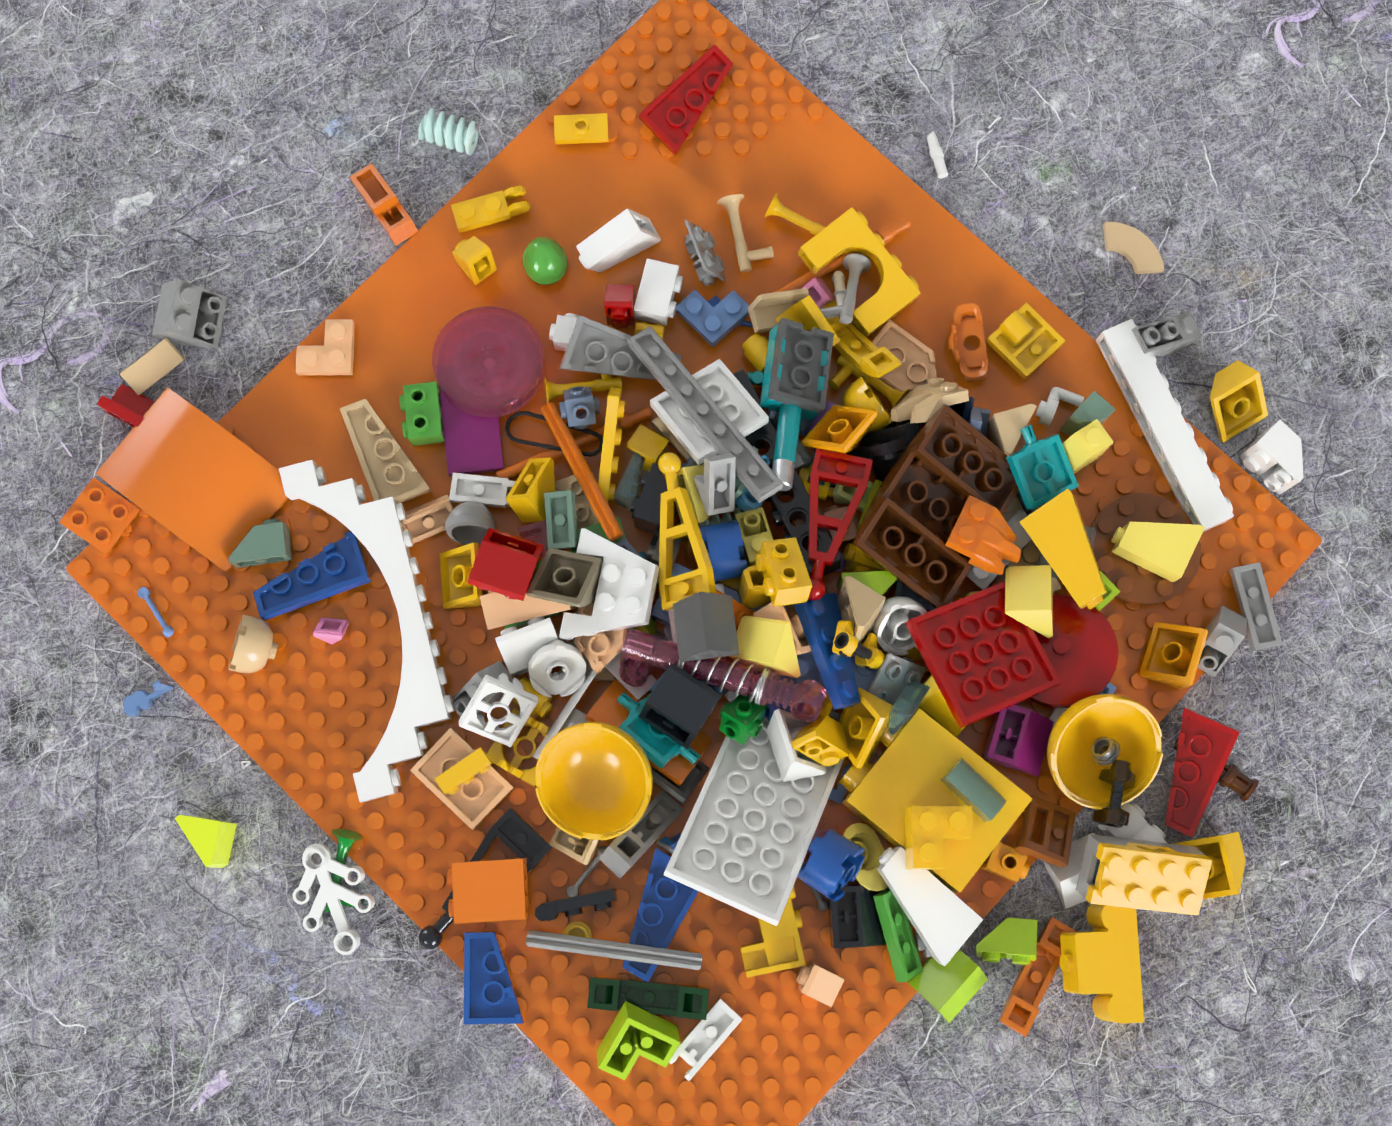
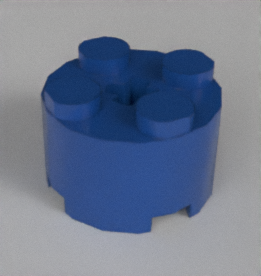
[699,520,747,582]
[798,830,865,902]

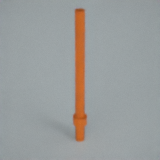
[773,217,911,293]
[496,406,653,479]

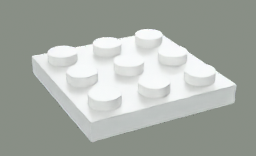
[650,359,769,466]

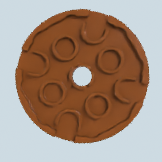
[1090,493,1201,605]

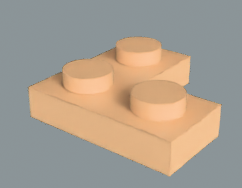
[295,319,355,375]

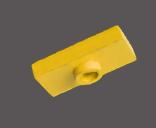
[554,113,609,144]

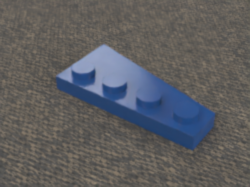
[253,530,371,621]
[793,593,861,710]
[622,848,699,982]

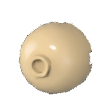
[228,614,278,673]

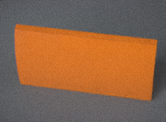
[585,678,714,786]

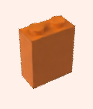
[447,858,529,924]

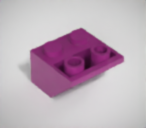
[982,705,1054,777]

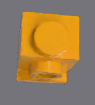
[981,842,1030,882]

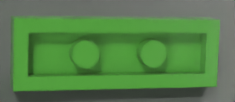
[873,887,923,982]

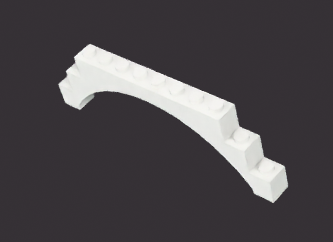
[279,460,454,802]

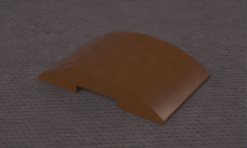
[854,404,1019,609]

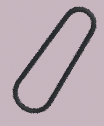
[505,411,603,457]

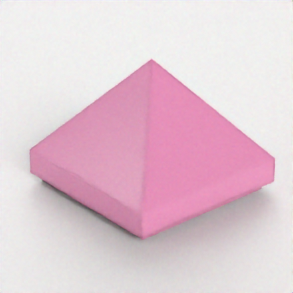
[313,618,349,644]

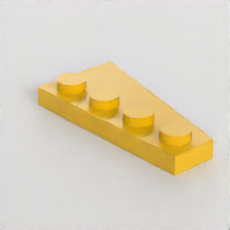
[598,387,625,503]

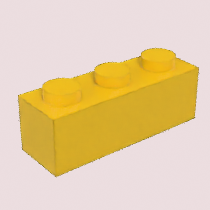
[435,747,493,795]

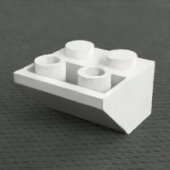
[1239,420,1303,495]
[495,616,560,678]

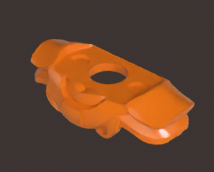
[948,303,989,382]

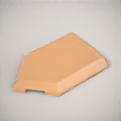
[872,319,937,393]
[574,603,628,673]

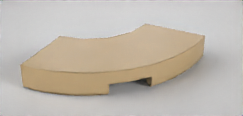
[1103,222,1164,274]

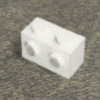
[634,259,683,326]

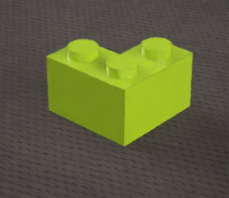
[597,1001,681,1080]

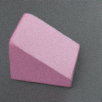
[801,277,836,308]

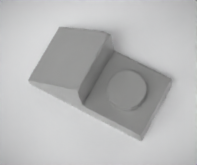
[694,453,736,516]

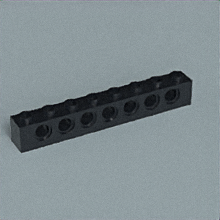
[733,369,841,577]

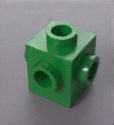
[719,691,767,745]

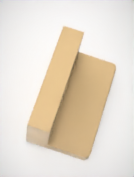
[747,288,809,334]

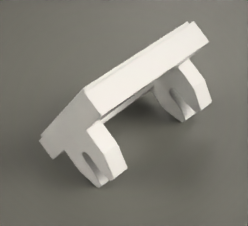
[458,673,538,747]

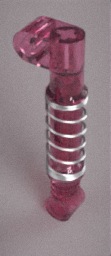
[619,628,827,722]

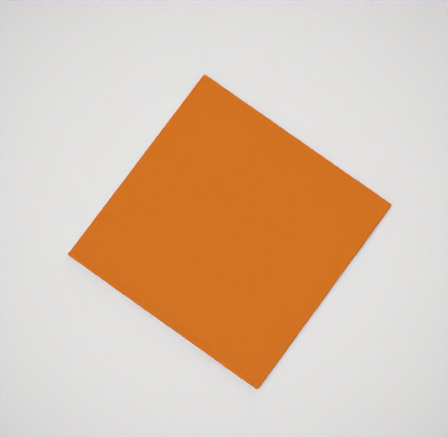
[66,0,1322,1126]

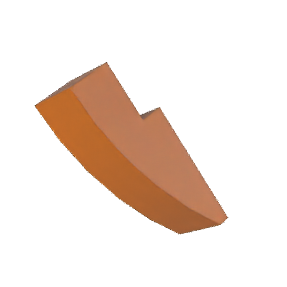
[349,163,418,246]

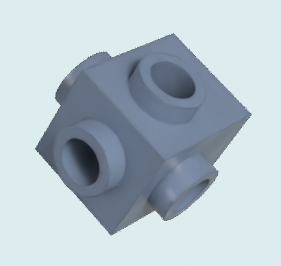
[559,387,600,429]

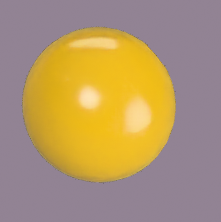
[1047,694,1163,809]
[535,722,653,840]

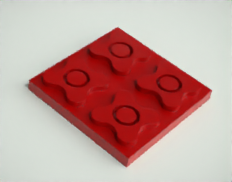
[905,581,1062,728]

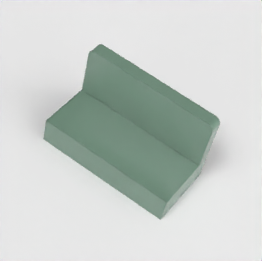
[544,490,578,551]

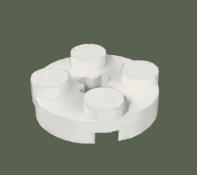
[527,640,586,697]

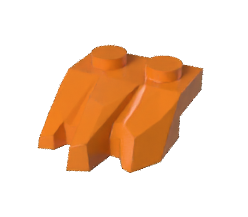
[945,495,1021,575]

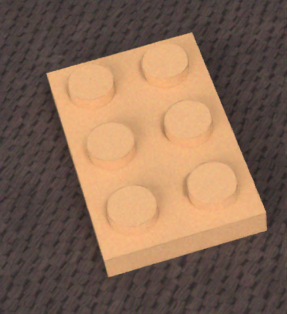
[410,728,514,830]

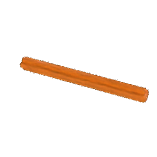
[541,401,623,542]

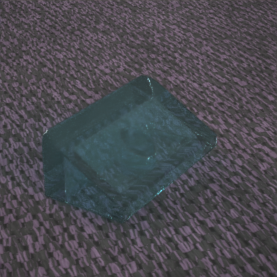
[888,681,930,735]

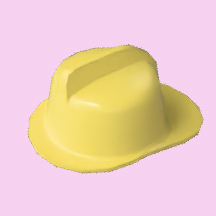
[843,823,888,892]

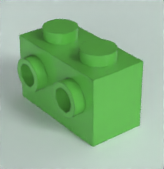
[399,381,445,446]

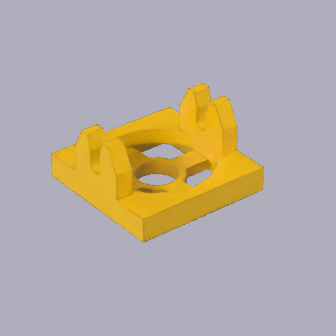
[487,708,550,787]

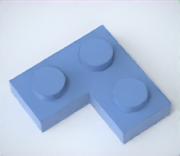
[675,290,750,348]

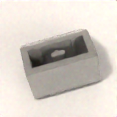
[152,279,227,349]

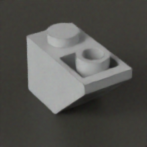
[1197,606,1248,677]
[452,661,513,717]

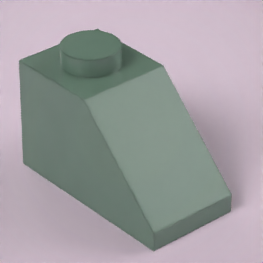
[229,519,293,568]

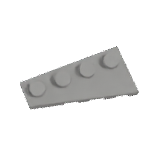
[559,316,682,380]

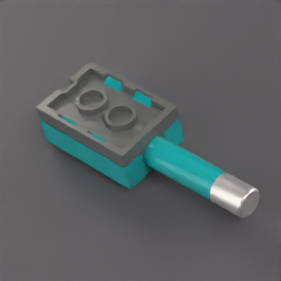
[760,318,834,491]

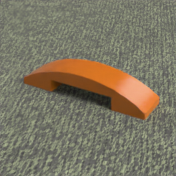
[999,917,1077,1037]

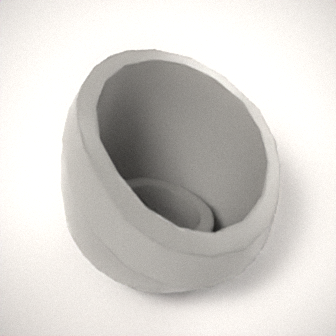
[445,501,495,545]

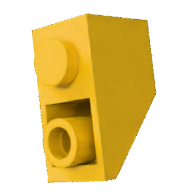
[791,715,850,767]

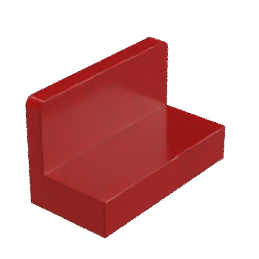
[97,384,155,427]

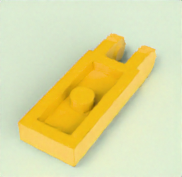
[451,186,530,233]

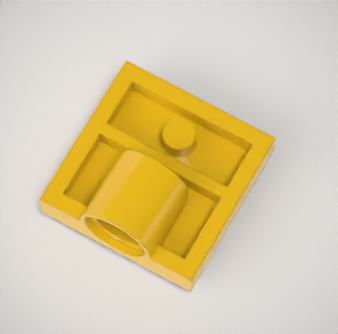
[986,302,1065,380]

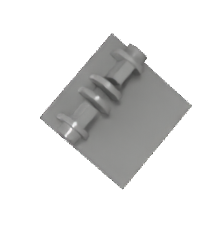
[685,220,726,286]
[867,653,927,714]

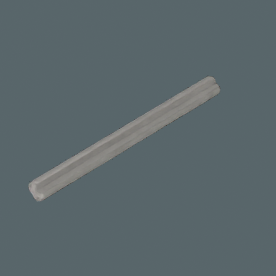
[526,930,702,970]

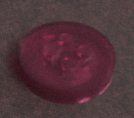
[432,306,545,417]

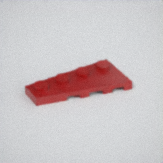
[638,44,733,156]
[1165,707,1241,838]

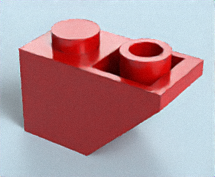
[604,284,635,329]

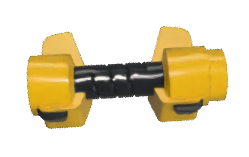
[832,620,886,671]

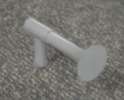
[819,253,871,324]

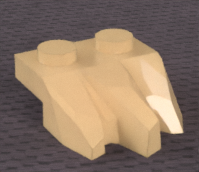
[890,378,969,423]

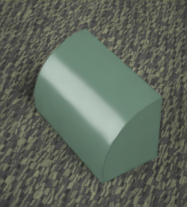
[1060,391,1116,436]
[941,758,1007,822]

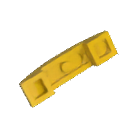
[821,300,901,378]

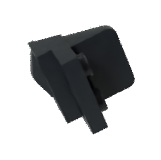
[846,420,920,482]

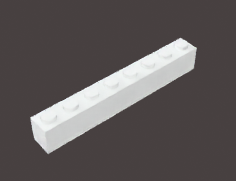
[1096,319,1234,532]

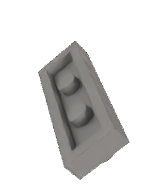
[1229,562,1283,652]

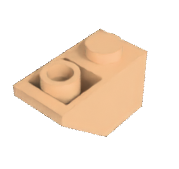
[796,961,844,1007]

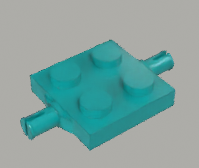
[1006,425,1079,509]
[617,690,701,770]

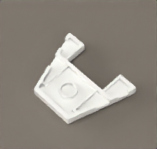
[559,528,660,640]

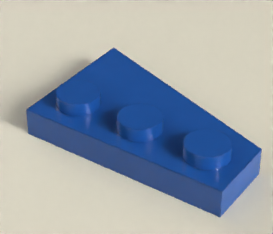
[463,932,524,1024]

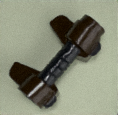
[1093,760,1135,828]

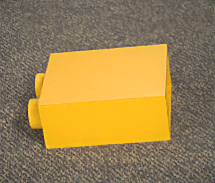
[838,708,1033,893]

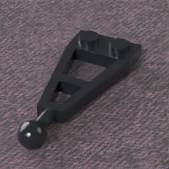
[419,808,553,949]

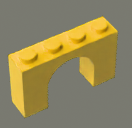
[798,207,921,337]

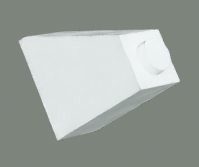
[576,208,661,273]

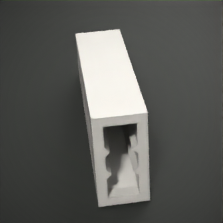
[877,846,983,966]

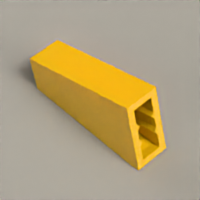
[1020,489,1107,610]

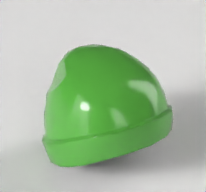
[523,237,567,285]

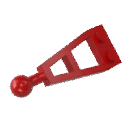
[808,448,873,601]

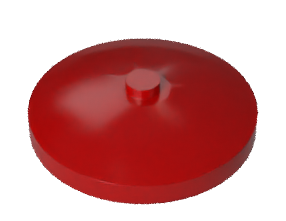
[1029,595,1118,708]

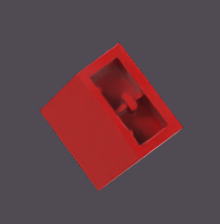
[467,528,544,601]

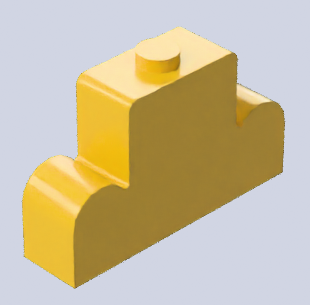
[1059,904,1144,1024]

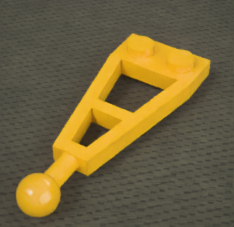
[658,452,716,611]

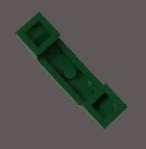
[587,977,709,1020]

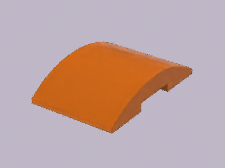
[95,387,288,573]

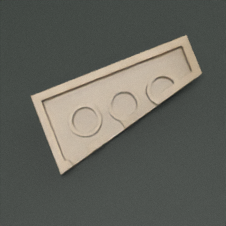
[340,398,431,503]

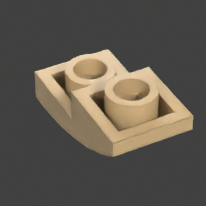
[120,337,185,395]

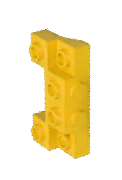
[740,886,806,978]

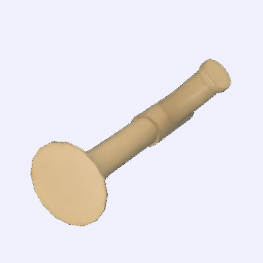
[717,194,774,272]

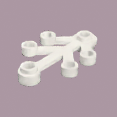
[293,843,375,955]

